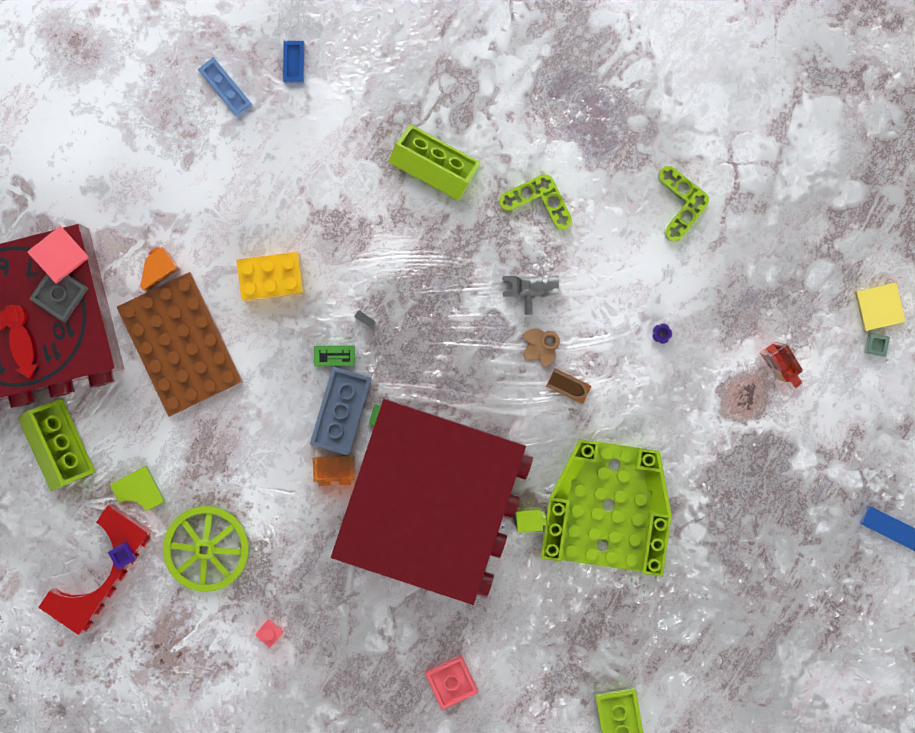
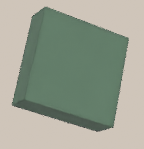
[864,333,890,357]

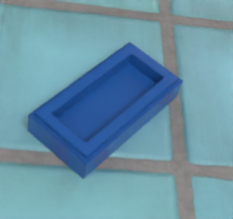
[283,41,304,83]

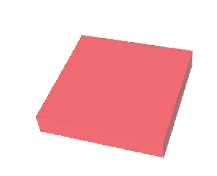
[27,226,89,284]
[425,655,479,710]

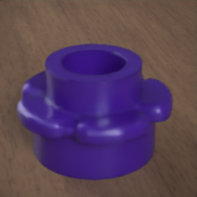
[652,324,672,344]

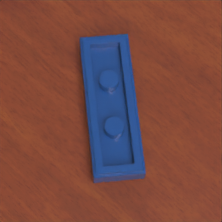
[860,506,915,551]

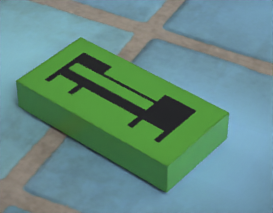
[314,345,355,366]

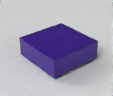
[108,541,137,570]

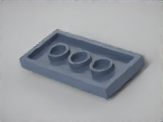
[310,366,372,456]

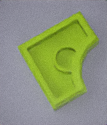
[110,466,165,511]

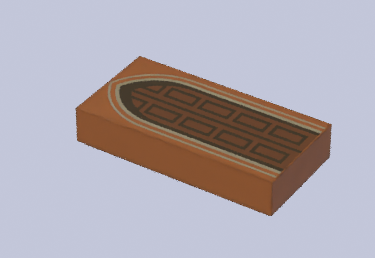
[546,368,591,404]

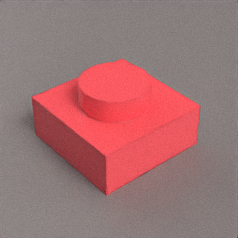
[255,619,284,648]

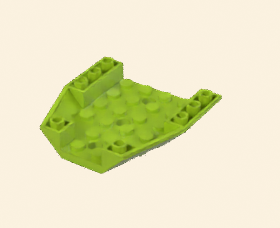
[540,439,672,577]

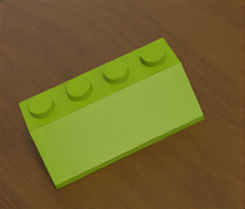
[388,124,481,201]
[17,399,96,492]

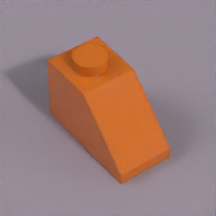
[140,247,180,291]

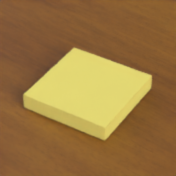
[855,282,906,331]

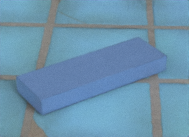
[198,57,253,117]

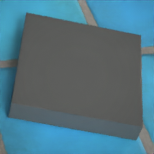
[29,274,89,323]

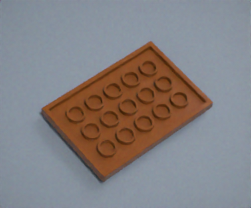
[117,272,243,417]

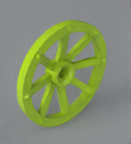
[163,506,249,592]

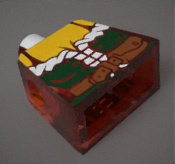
[759,341,803,389]

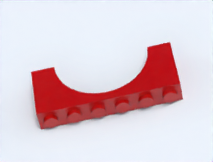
[38,504,152,635]

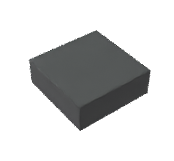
[354,310,376,329]

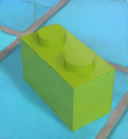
[515,507,546,533]

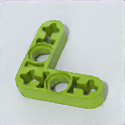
[658,166,709,242]
[499,174,572,230]

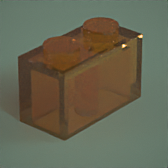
[313,455,356,486]

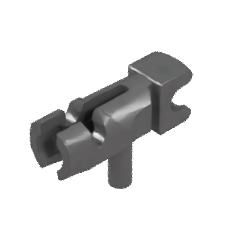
[502,276,559,315]

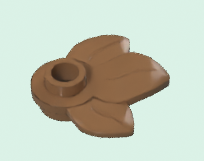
[522,328,560,367]

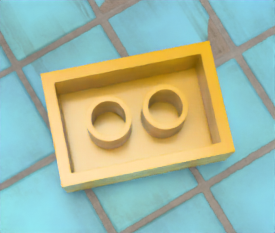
[236,252,305,302]

